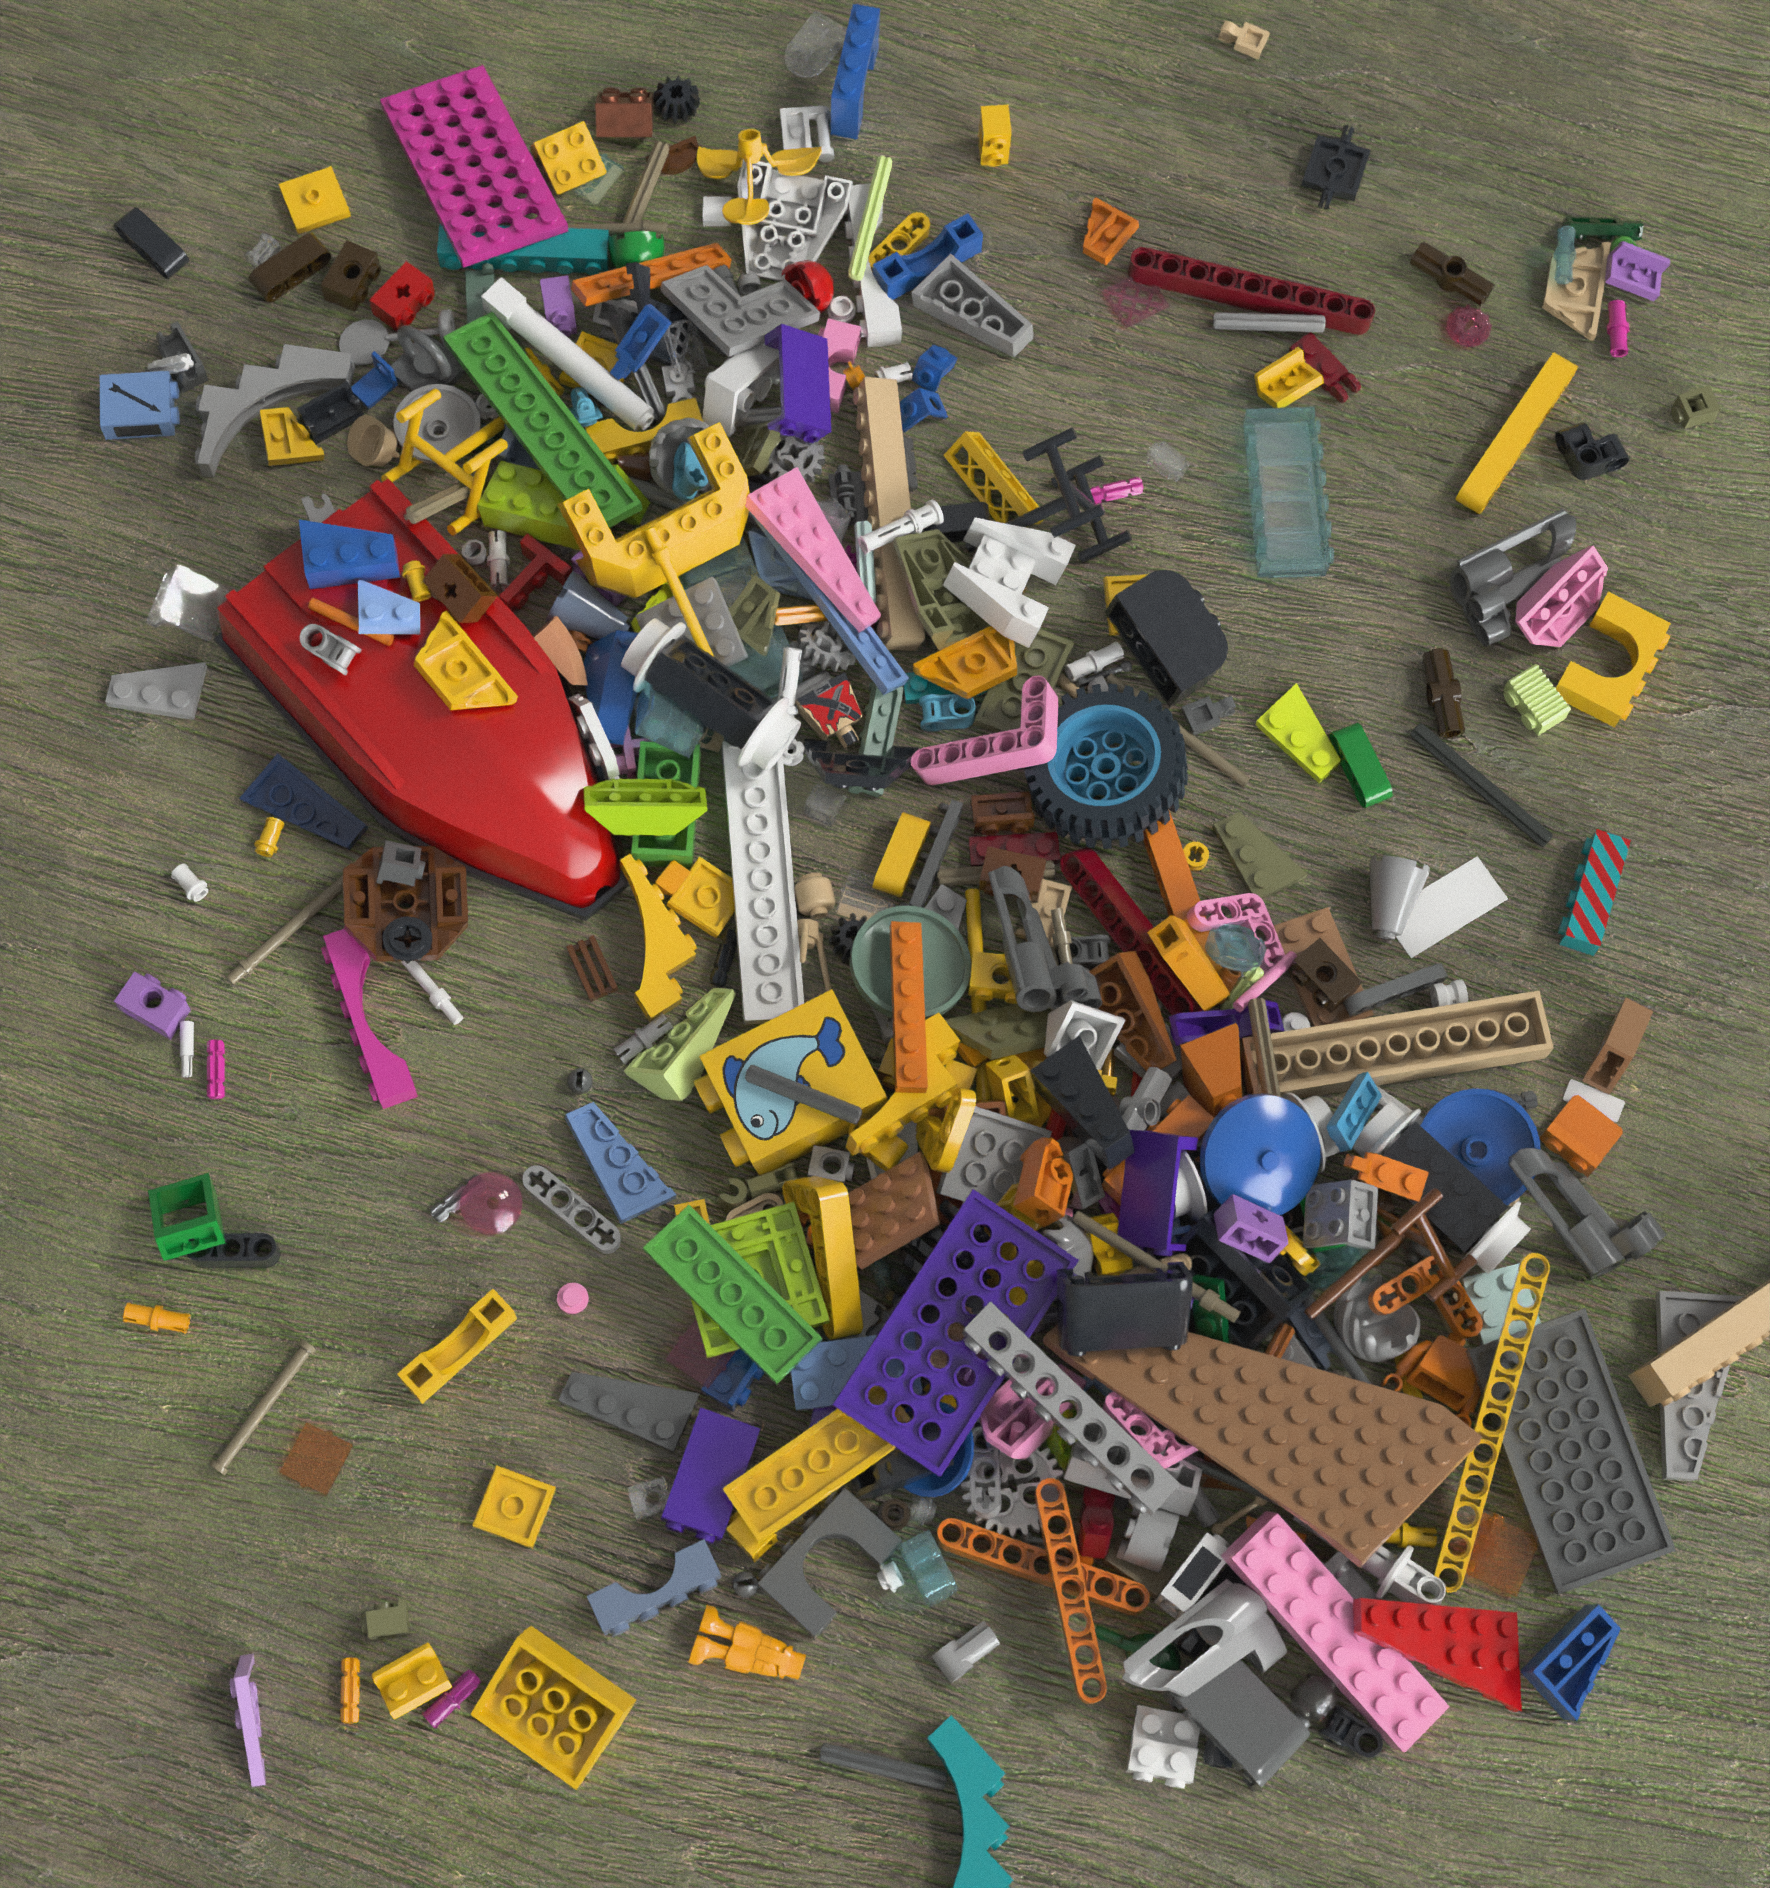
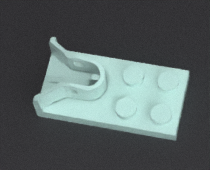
[1460,1263,1541,1345]

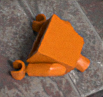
[1381,1333,1481,1427]

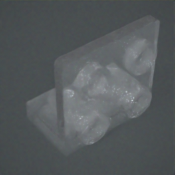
[146,564,230,642]

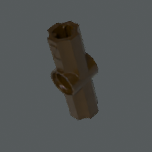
[1410,242,1495,306]
[1422,648,1465,739]

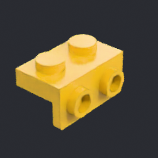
[1254,347,1323,411]

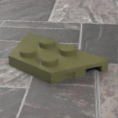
[945,1004,1051,1060]

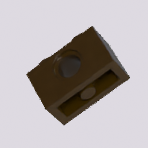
[321,240,381,312]
[1289,938,1362,1013]

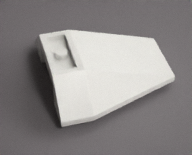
[737,159,853,281]

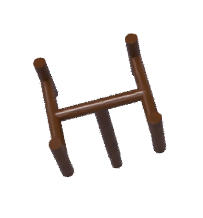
[1304,1171,1478,1320]

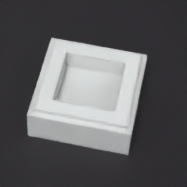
[703,197,731,226]

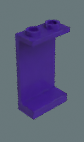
[764,324,831,443]
[1117,1129,1198,1256]
[660,1407,760,1544]

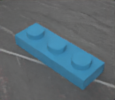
[1326,1072,1382,1152]

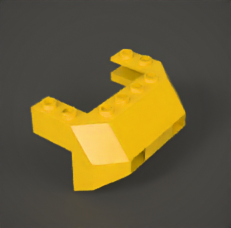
[557,422,750,598]

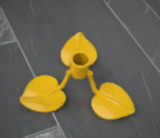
[697,129,822,224]

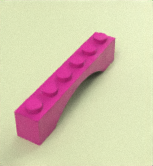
[321,929,418,1109]

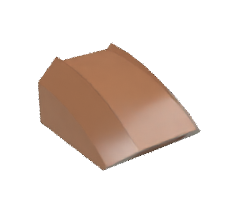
[532,616,587,685]

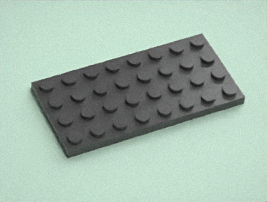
[1466,1308,1676,1594]

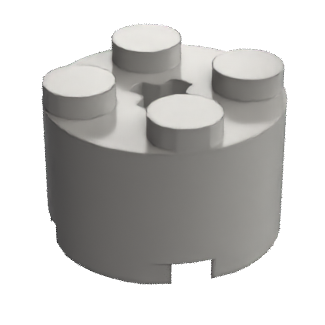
[1116,1507,1180,1573]

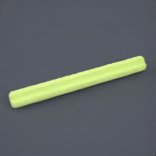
[848,156,892,281]

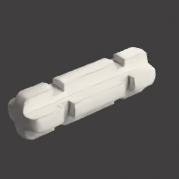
[147,353,194,374]

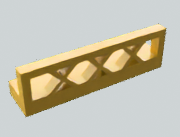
[943,431,1044,528]

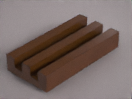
[566,935,618,1002]

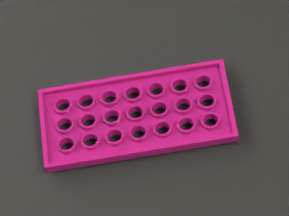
[380,65,568,268]

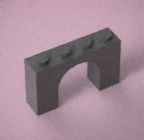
[758,1488,902,1640]

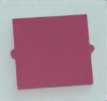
[665,1319,736,1388]

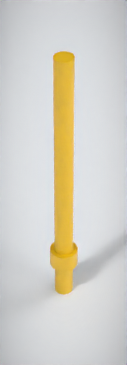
[644,526,714,657]

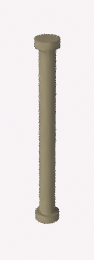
[209,1339,317,1476]

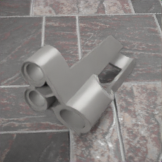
[1122,1579,1287,1697]

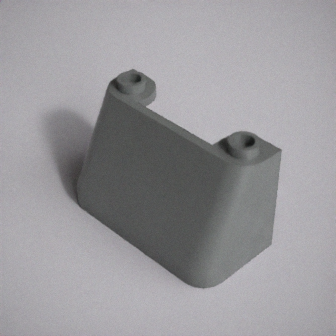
[1161,1646,1310,1792]

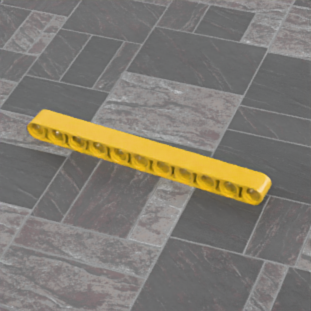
[1434,1252,1550,1593]

